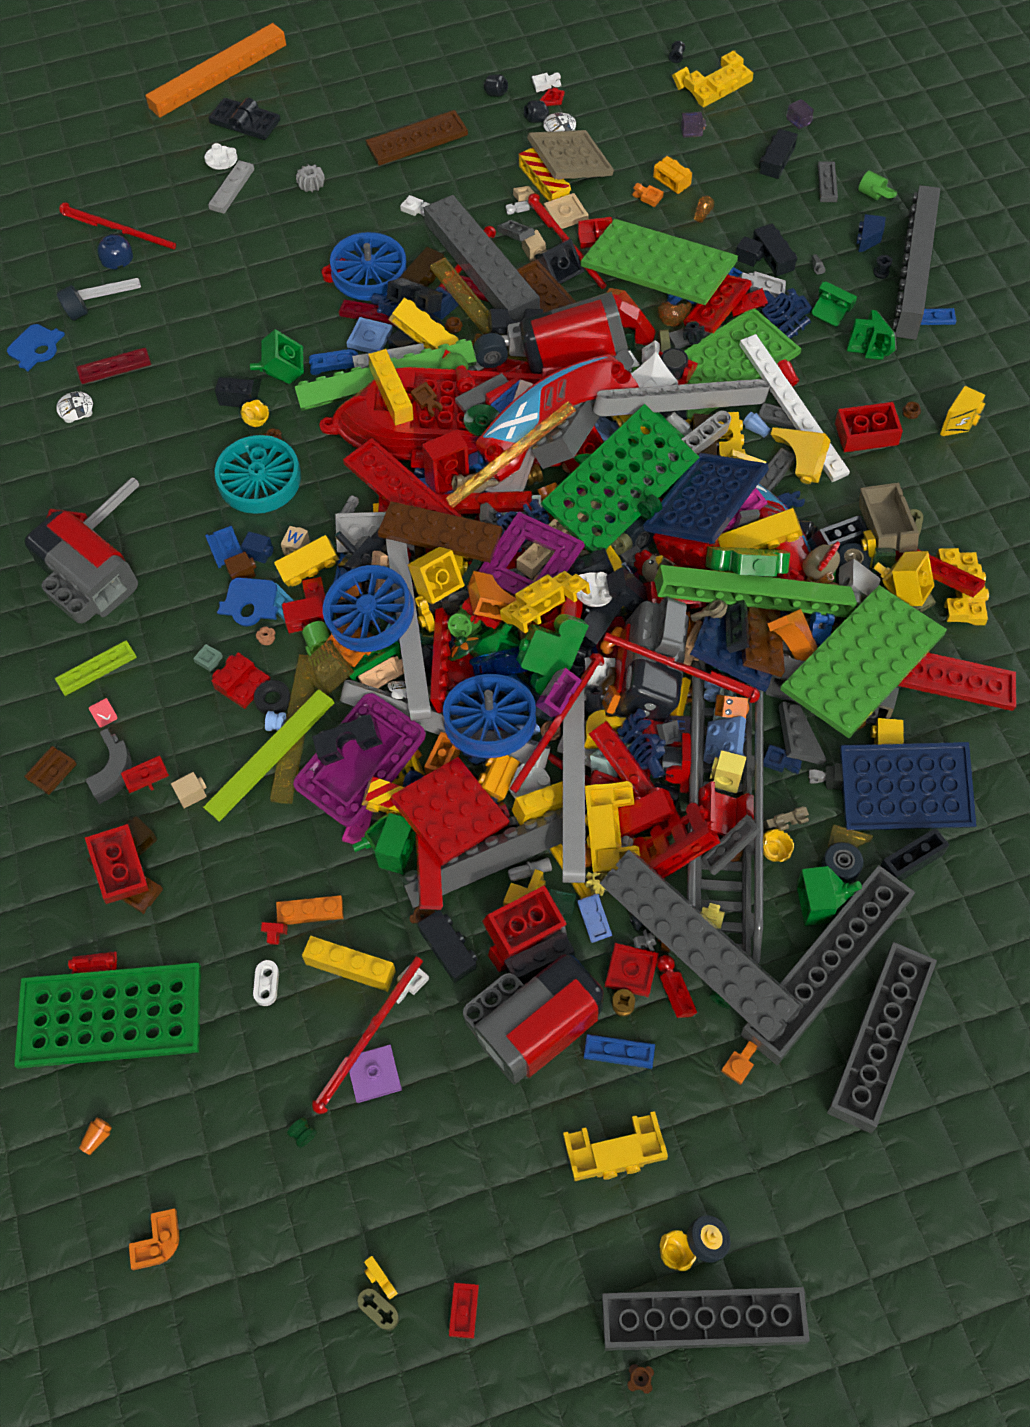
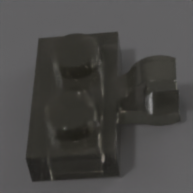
[427,595,464,620]

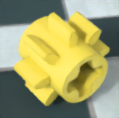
[585,872,608,896]
[701,903,725,929]

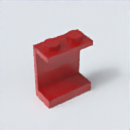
[698,781,754,836]

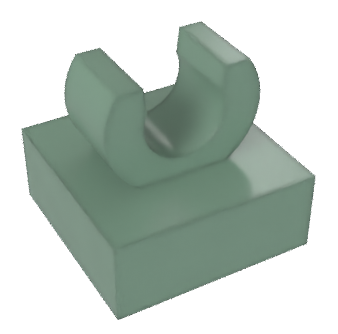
[193,644,223,672]

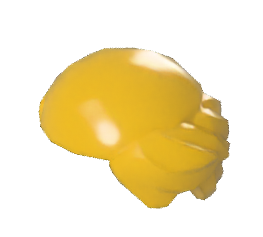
[241,400,269,427]
[763,829,794,862]
[660,1230,696,1271]

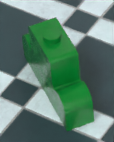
[706,546,790,576]
[516,614,589,695]

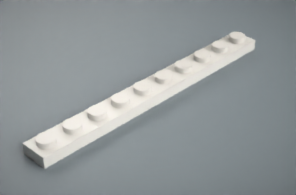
[739,334,850,482]

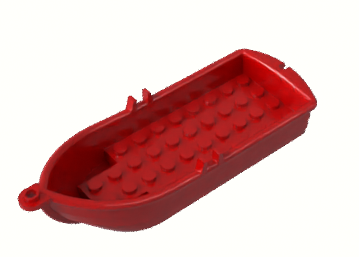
[320,367,563,467]

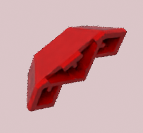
[607,288,656,345]

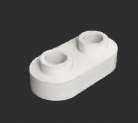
[253,960,279,1006]

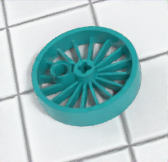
[215,435,301,514]

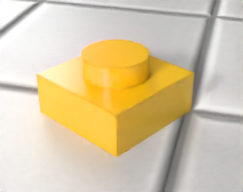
[672,67,690,90]

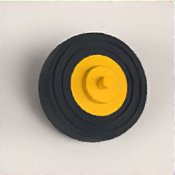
[687,1215,731,1263]

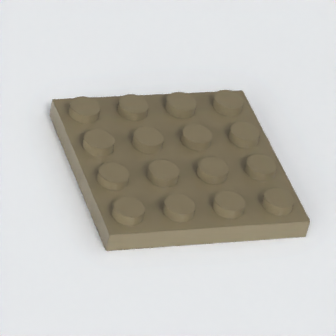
[527,130,614,180]

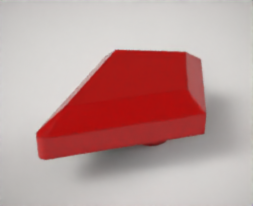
[540,88,565,106]

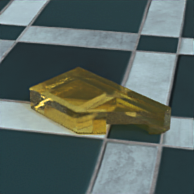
[828,825,873,848]

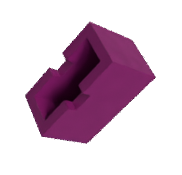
[535,668,582,717]

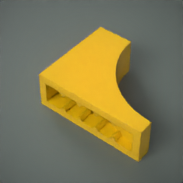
[771,428,831,484]

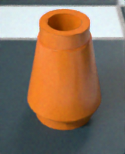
[79,1117,112,1155]

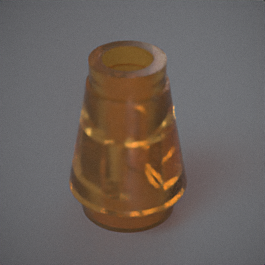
[694,196,714,222]

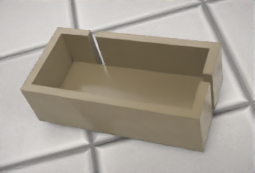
[859,483,919,556]

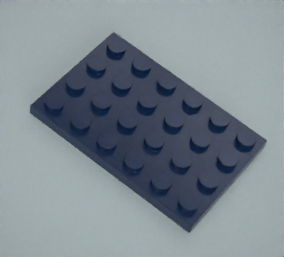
[643,453,769,544]
[690,604,788,692]
[840,742,976,831]

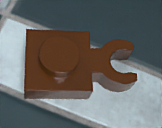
[410,382,442,417]

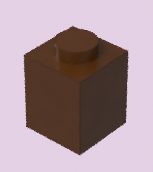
[224,552,257,580]

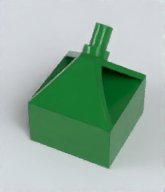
[250,329,304,384]
[470,622,520,674]
[352,813,416,874]
[796,866,862,926]

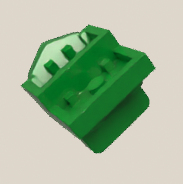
[812,281,857,327]
[846,310,897,360]

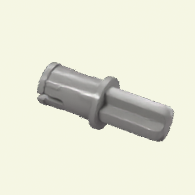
[508,857,552,881]

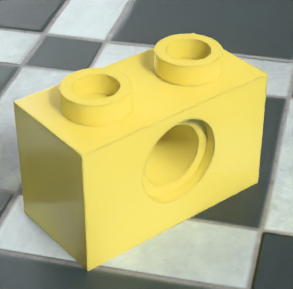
[710,750,746,794]

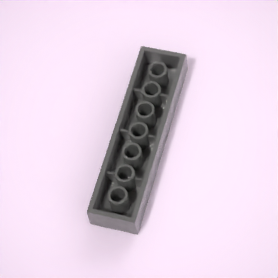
[827,942,937,1134]
[602,1287,810,1351]

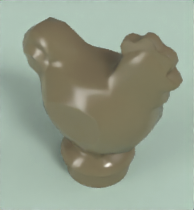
[452,474,499,493]

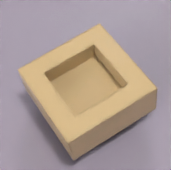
[513,186,534,202]

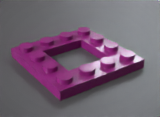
[478,512,585,596]

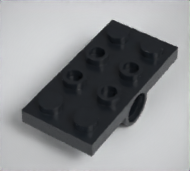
[208,97,281,140]

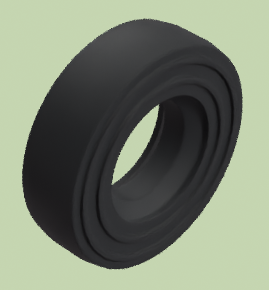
[254,680,291,715]

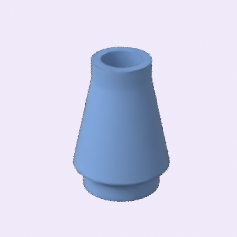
[743,412,771,438]

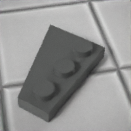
[778,702,827,765]

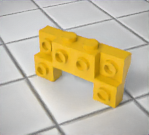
[684,51,753,108]
[936,548,989,625]
[500,571,590,633]
[585,781,640,874]
[563,1111,668,1181]

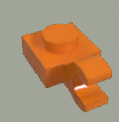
[632,183,664,207]
[721,1041,757,1085]

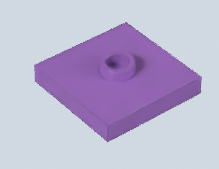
[349,1045,402,1103]

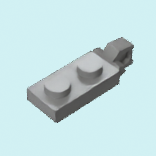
[739,271,786,298]

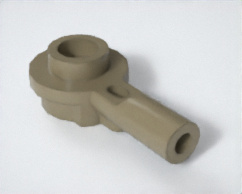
[691,599,728,622]

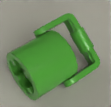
[858,170,898,200]
[448,604,482,638]
[302,621,338,666]

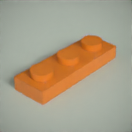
[276,895,343,925]

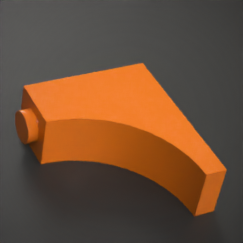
[467,571,533,626]
[768,609,818,661]

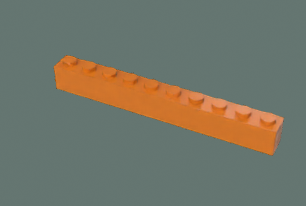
[145,23,286,118]

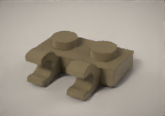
[763,806,809,831]

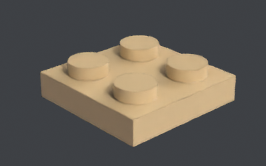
[544,193,588,229]

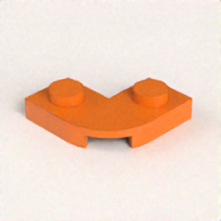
[129,1208,179,1270]

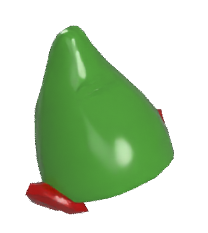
[439,350,469,370]

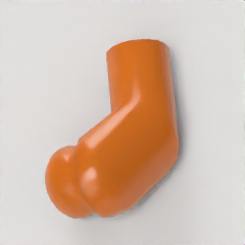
[600,627,623,654]

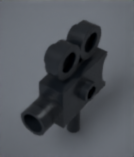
[335,529,390,593]

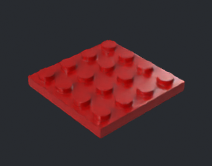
[390,757,510,866]

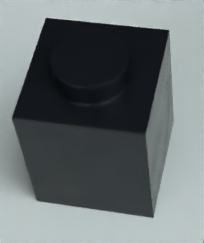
[736,236,764,267]

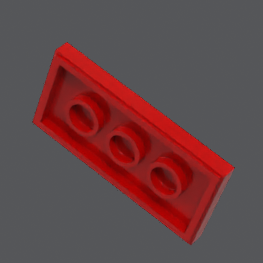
[683,275,752,334]

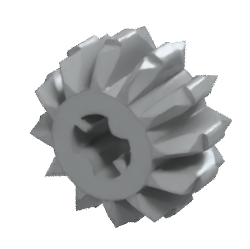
[296,164,325,193]

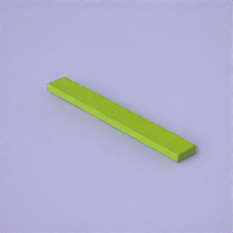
[203,689,334,822]

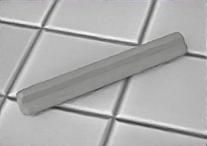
[77,278,141,300]
[83,477,139,530]

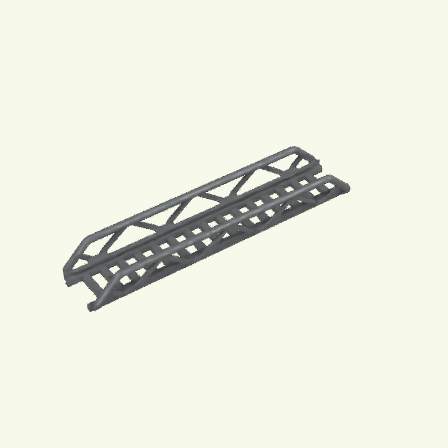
[686,659,763,964]

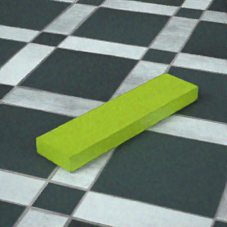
[55,640,137,696]

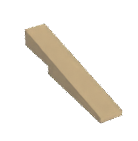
[516,490,606,579]

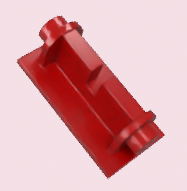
[732,288,768,316]
[68,952,117,974]

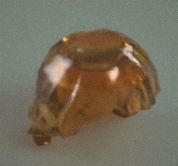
[658,301,692,327]

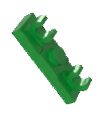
[341,641,401,682]

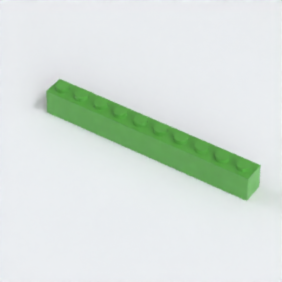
[295,339,477,411]
[654,565,857,618]

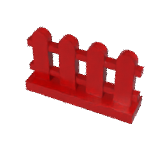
[633,803,721,878]

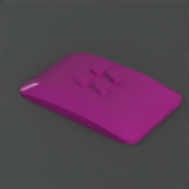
[293,693,426,827]

